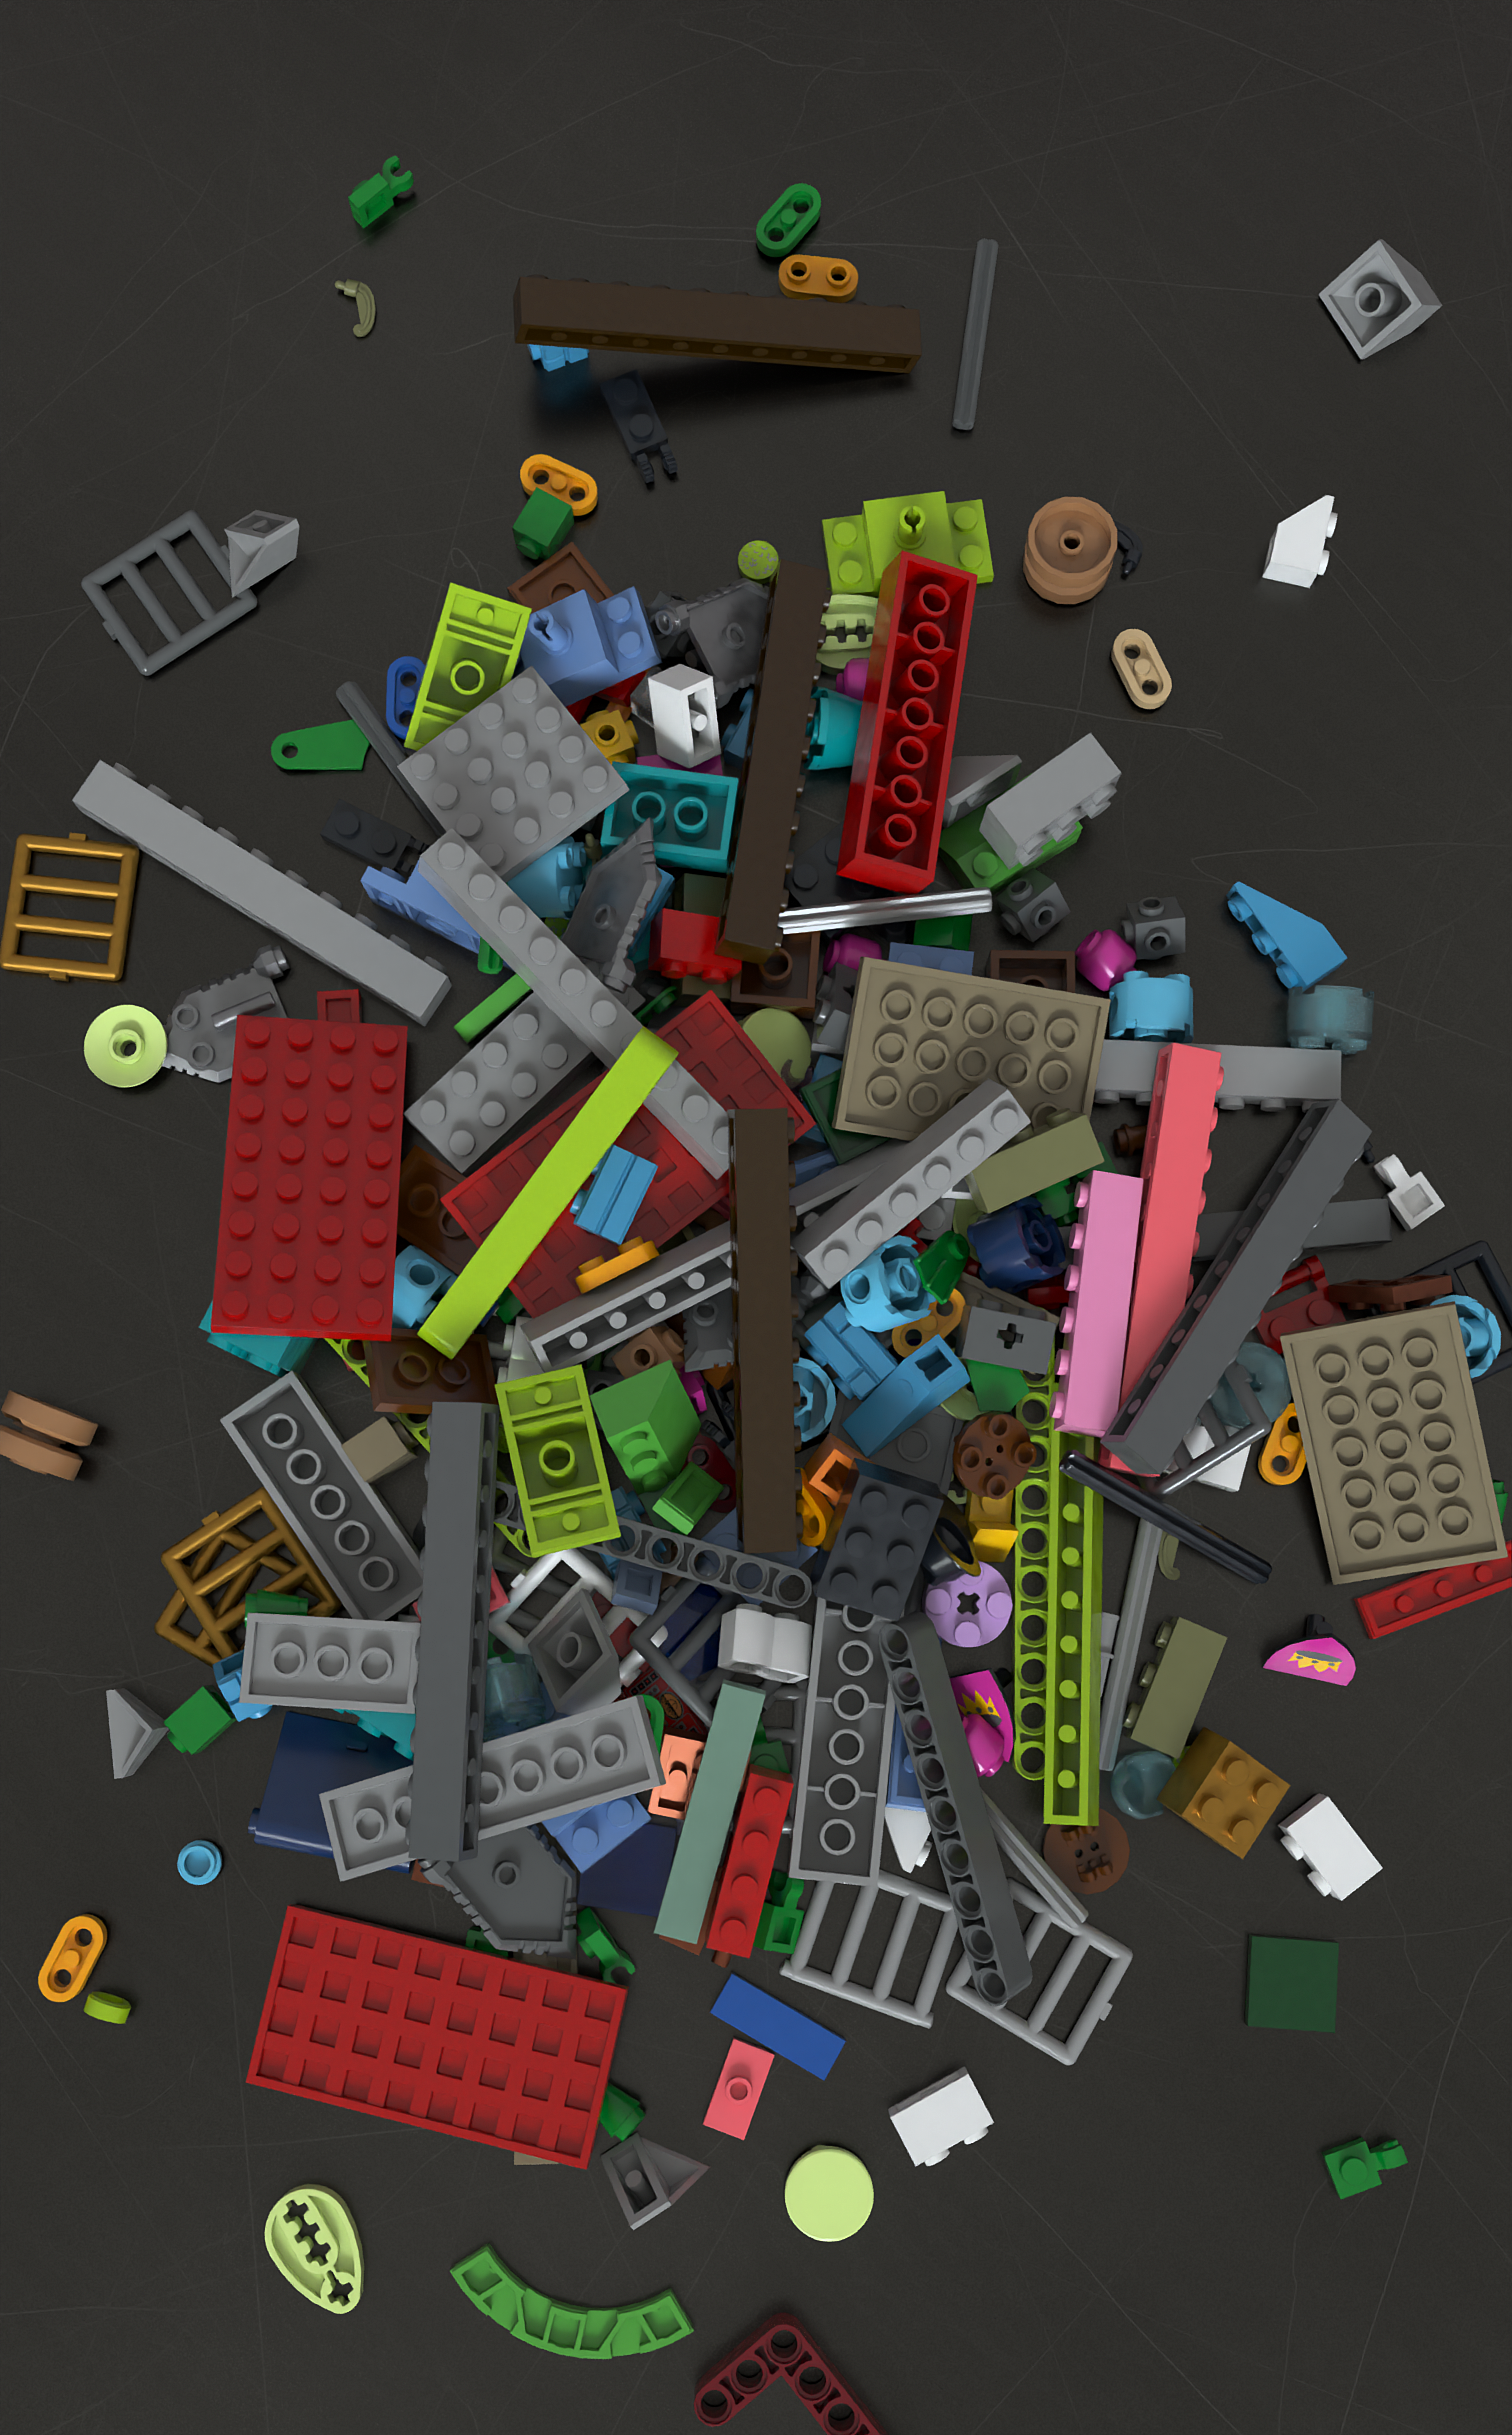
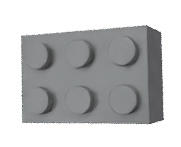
[979,733,1121,870]

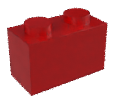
[648,908,742,985]

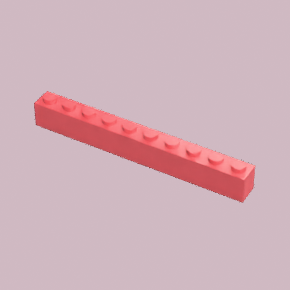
[1097,1042,1224,1477]

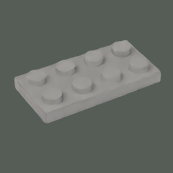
[239,1613,421,1714]

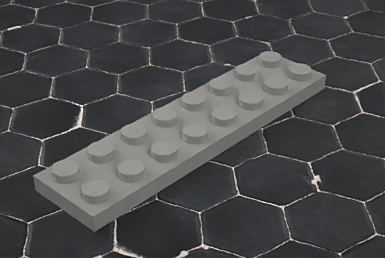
[319,1695,667,1882]

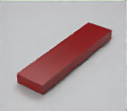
[1354,1539,1512,1639]

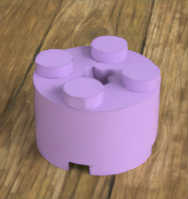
[922,1561,1013,1647]

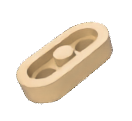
[1111,629,1172,709]

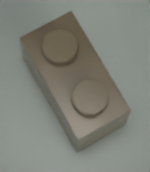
[341,1416,419,1486]

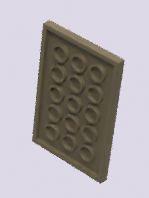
[832,957,1111,1141]
[1280,1301,1508,1585]

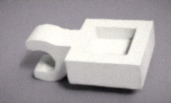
[1373,1154,1445,1231]

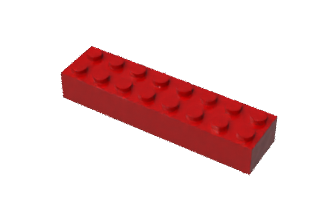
[836,550,978,895]

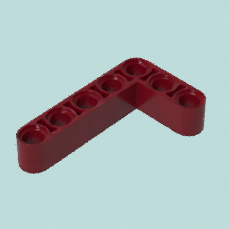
[694,2312,888,2435]

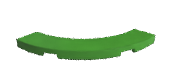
[449,2243,694,2359]

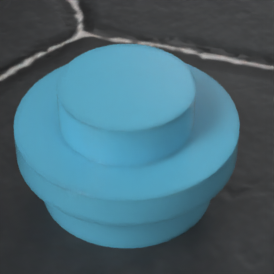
[177,1840,222,1885]

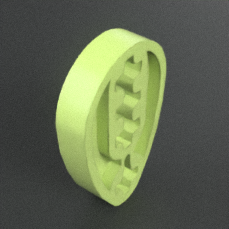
[816,594,878,675]
[265,2184,364,2314]

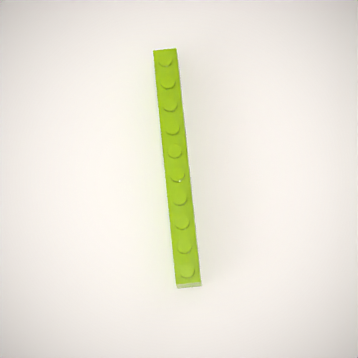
[1044,1383,1103,1826]

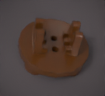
[952,1411,1037,1500]
[1042,1807,1130,1895]

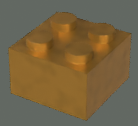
[1156,1727,1291,1859]

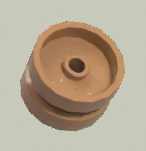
[1023,497,1117,604]
[0,1390,98,1481]

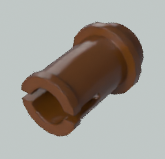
[1113,1123,1148,1157]

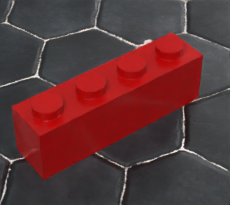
[705,1764,794,1958]

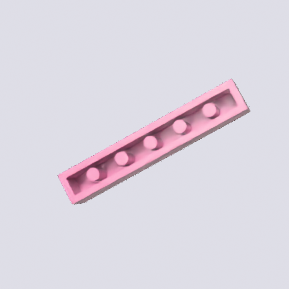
[1049,1170,1143,1438]

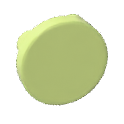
[737,1008,811,1089]
[785,2145,874,2242]

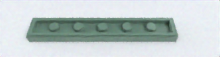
[654,1679,766,1944]

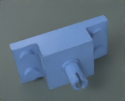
[511,586,662,707]
[360,860,515,972]
[483,1682,652,1874]

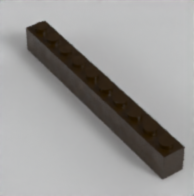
[513,274,922,373]
[714,559,832,965]
[727,1108,803,1554]

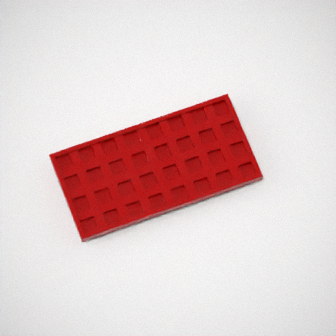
[440,989,817,1319]
[211,1015,408,1341]
[246,1904,629,2170]

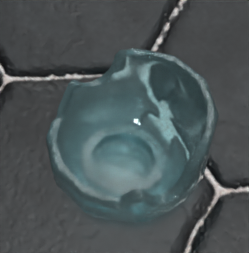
[1110,1751,1176,1819]

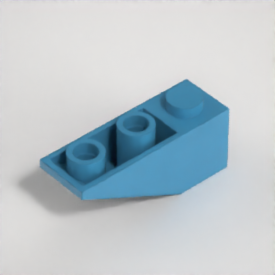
[1226,881,1347,995]
[842,1334,971,1459]

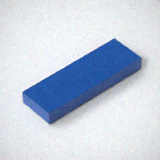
[710,1972,846,2080]

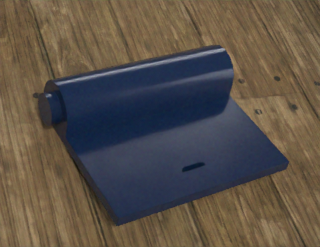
[248,1711,414,1874]

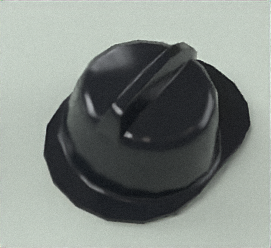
[920,1493,981,1586]

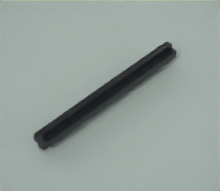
[1059,1450,1272,1584]

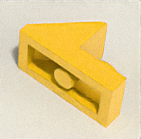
[965,1489,1019,1563]

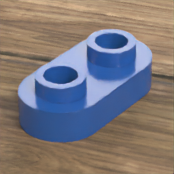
[386,656,425,740]

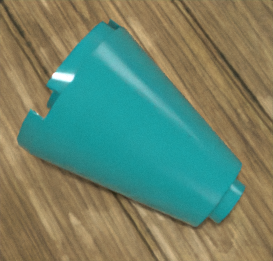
[803,686,863,770]

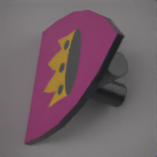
[1263,1614,1356,1686]
[949,1667,1016,1763]

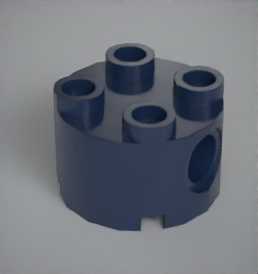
[967,1196,1066,1294]

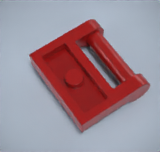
[1254,1255,1346,1359]

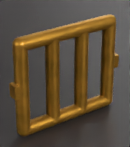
[0,833,139,981]
[161,1487,342,1659]
[154,1527,321,1668]

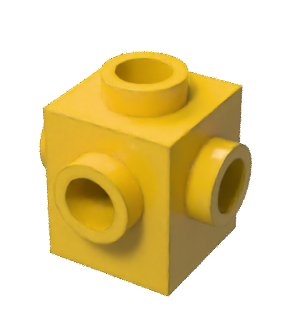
[580,709,640,765]

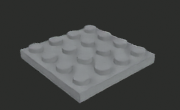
[397,665,629,883]

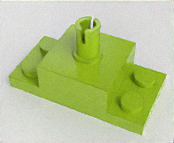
[821,491,994,597]
[404,582,532,751]
[495,1364,621,1558]

